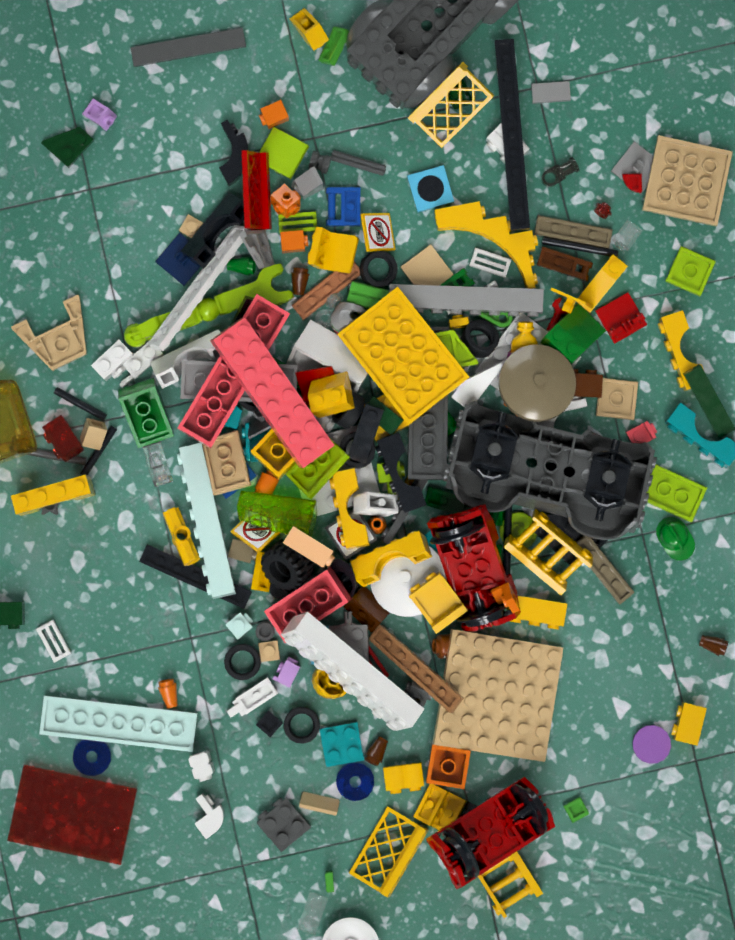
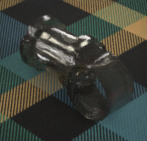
[541,157,580,187]

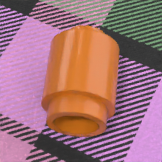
[254,470,279,500]

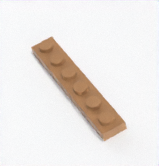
[368,624,464,713]

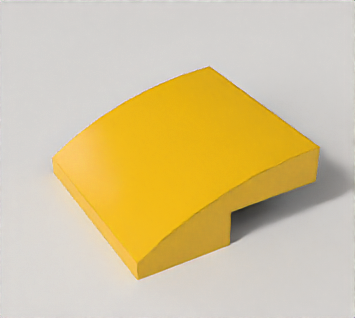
[413,784,467,830]

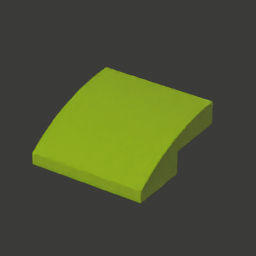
[259,127,309,179]

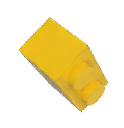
[671,702,707,746]

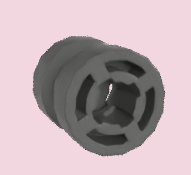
[308,151,332,174]

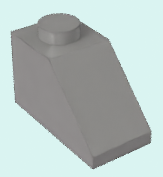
[293,166,324,200]

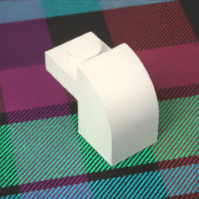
[195,793,224,839]

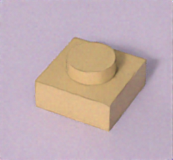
[179,214,203,238]
[258,640,280,662]

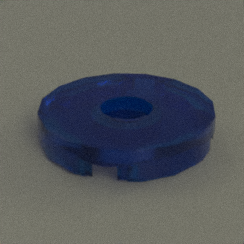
[73,740,111,776]
[336,762,374,801]

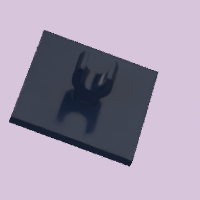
[155,233,200,286]

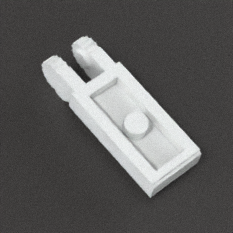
[112,342,164,388]

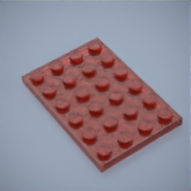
[7,765,138,865]

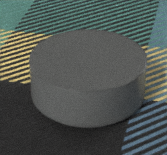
[255,622,275,641]

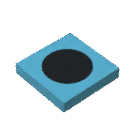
[407,165,454,213]

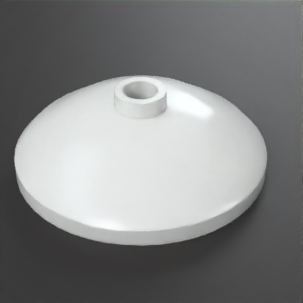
[322,917,379,940]

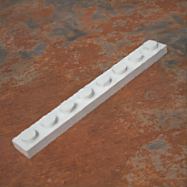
[148,225,248,351]

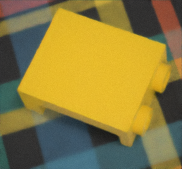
[408,571,468,634]

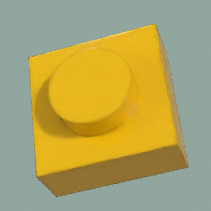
[448,315,469,330]

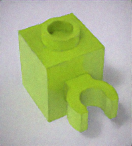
[377,461,405,495]

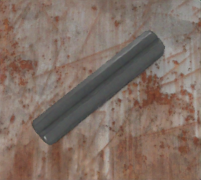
[331,150,386,176]

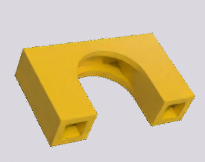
[11,475,95,516]

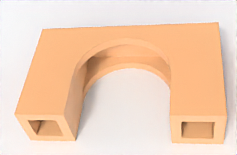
[283,526,335,569]

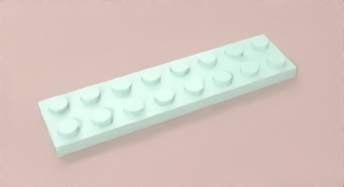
[39,696,198,752]

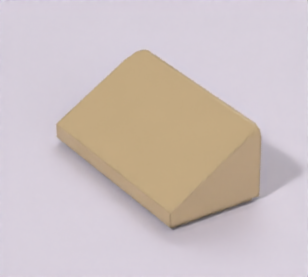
[299,792,340,816]

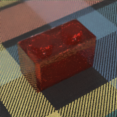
[42,415,85,463]

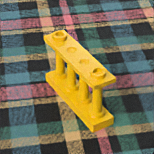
[504,509,593,595]
[478,852,543,918]

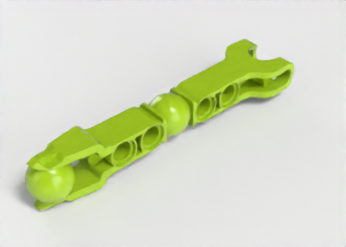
[124,264,294,347]

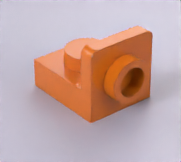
[491,583,520,613]

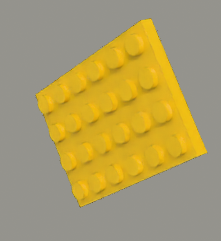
[337,286,470,425]

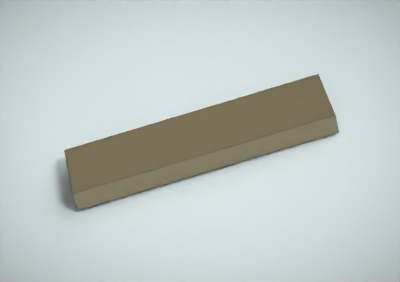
[534,215,613,249]
[576,535,635,605]

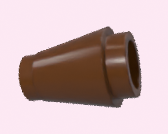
[291,267,310,295]
[699,635,729,656]
[364,736,388,767]

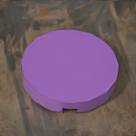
[632,725,671,764]

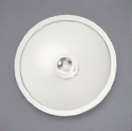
[371,546,447,617]

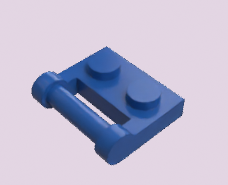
[326,187,360,227]

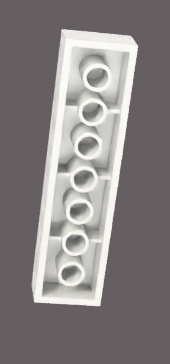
[281,612,424,731]

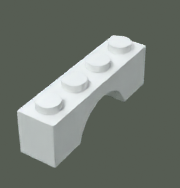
[150,329,220,389]

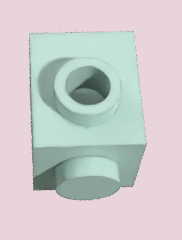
[226,612,253,639]

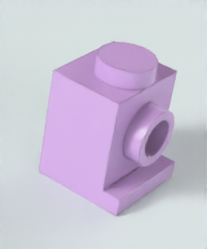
[273,657,300,688]

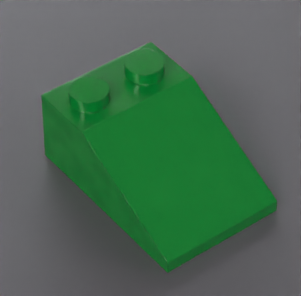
[540,304,606,365]
[118,378,174,448]

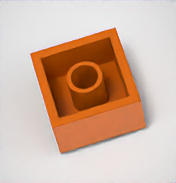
[426,744,471,789]

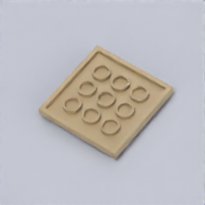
[642,135,733,227]

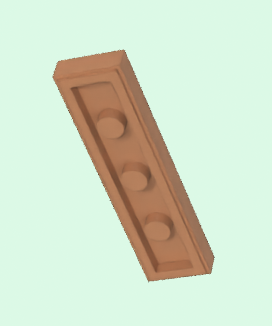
[292,262,360,321]

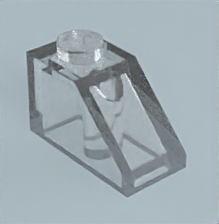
[143,441,173,487]

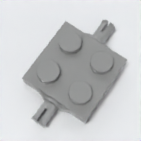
[329,612,369,662]

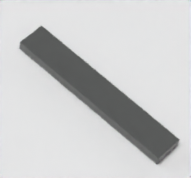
[130,27,246,67]

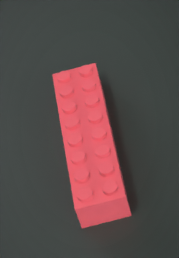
[177,294,290,449]
[210,317,334,468]

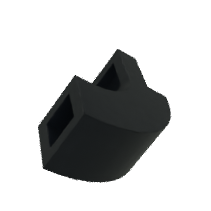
[219,120,249,187]

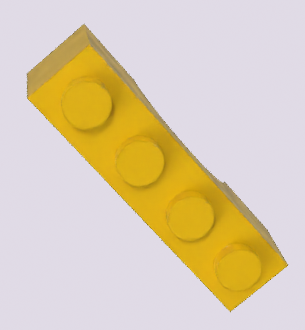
[658,310,704,391]
[330,468,370,550]
[350,531,432,587]

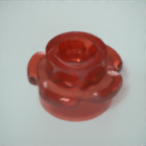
[594,202,612,219]

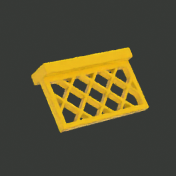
[408,62,494,148]
[349,806,429,897]

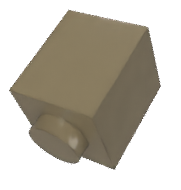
[228,539,257,564]

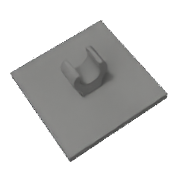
[611,141,653,195]

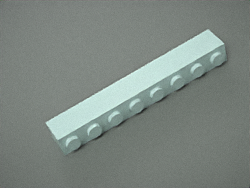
[177,443,236,599]

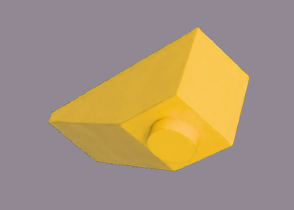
[577,254,628,313]

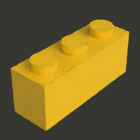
[507,596,567,630]

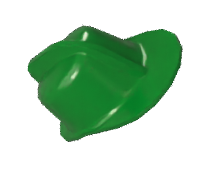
[656,517,695,561]

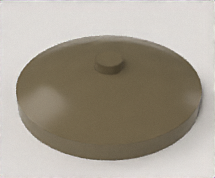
[498,345,576,422]

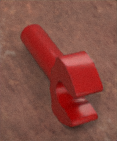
[546,297,568,331]

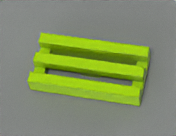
[278,211,317,232]

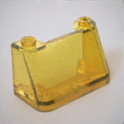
[0,380,37,464]

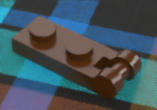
[536,247,593,282]

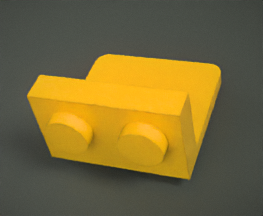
[307,227,359,274]

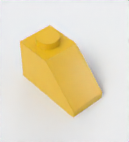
[289,8,329,51]

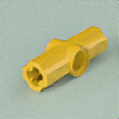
[163,507,200,566]

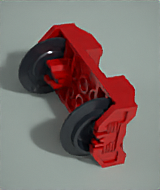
[427,504,521,631]
[426,777,555,889]

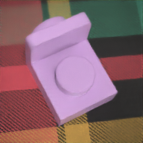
[83,99,117,131]

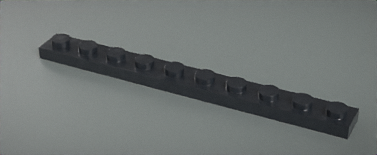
[494,39,530,231]

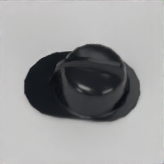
[330,559,359,598]

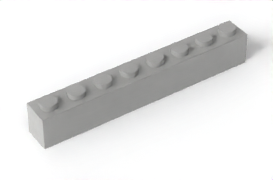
[389,284,544,317]

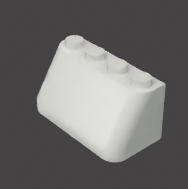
[287,320,368,393]

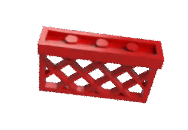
[242,150,272,230]

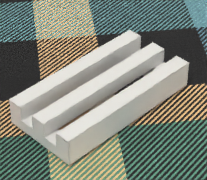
[469,247,512,278]
[36,620,72,663]

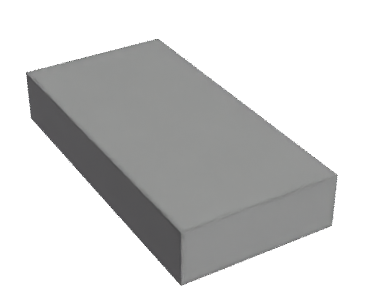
[531,81,571,104]

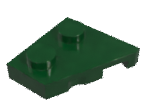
[41,127,94,168]

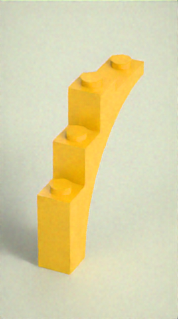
[434,201,538,289]

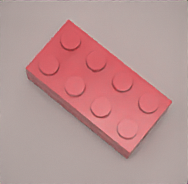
[264,567,352,643]

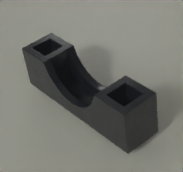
[181,192,244,269]
[375,433,427,514]

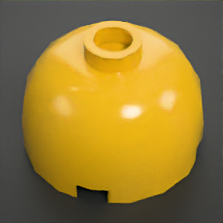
[312,668,346,699]

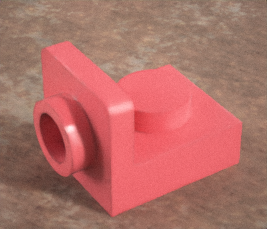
[626,421,657,443]

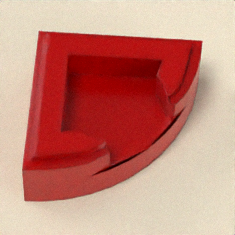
[622,174,642,193]

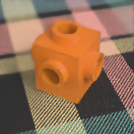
[271,183,301,219]

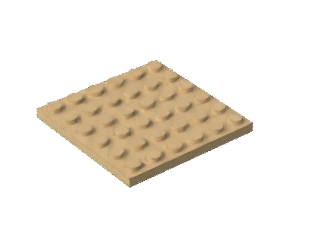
[432,629,563,762]

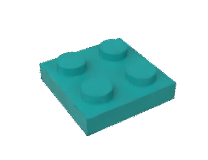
[320,722,364,767]

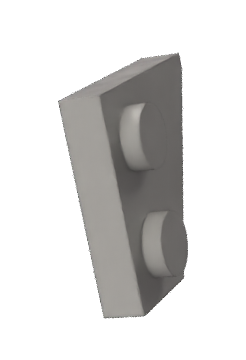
[239,230,275,269]

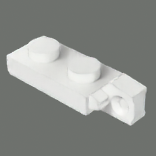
[226,677,278,718]

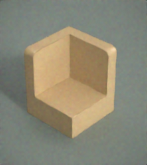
[80,418,107,450]

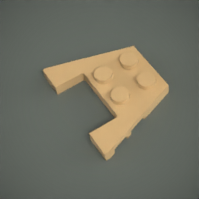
[11,295,87,371]

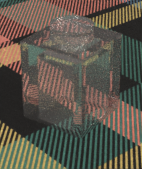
[612,219,643,251]

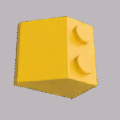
[308,371,355,418]

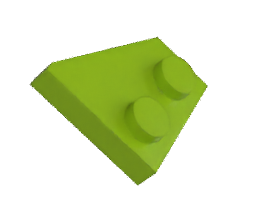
[435,330,478,368]

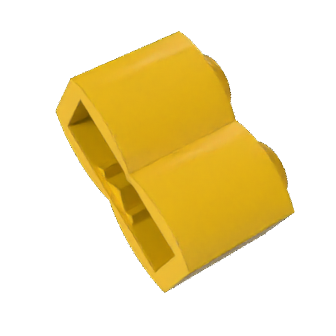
[383,762,424,794]

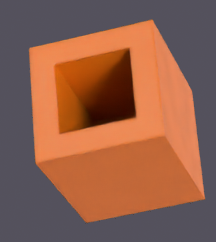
[258,100,289,130]
[280,230,309,254]

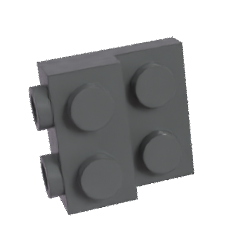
[257,797,311,852]

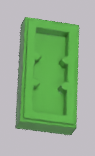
[318,26,349,66]

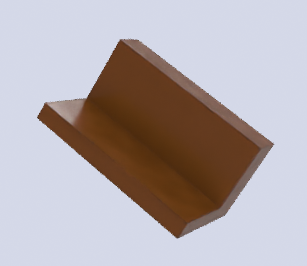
[344,586,390,633]

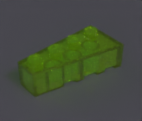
[237,490,318,537]

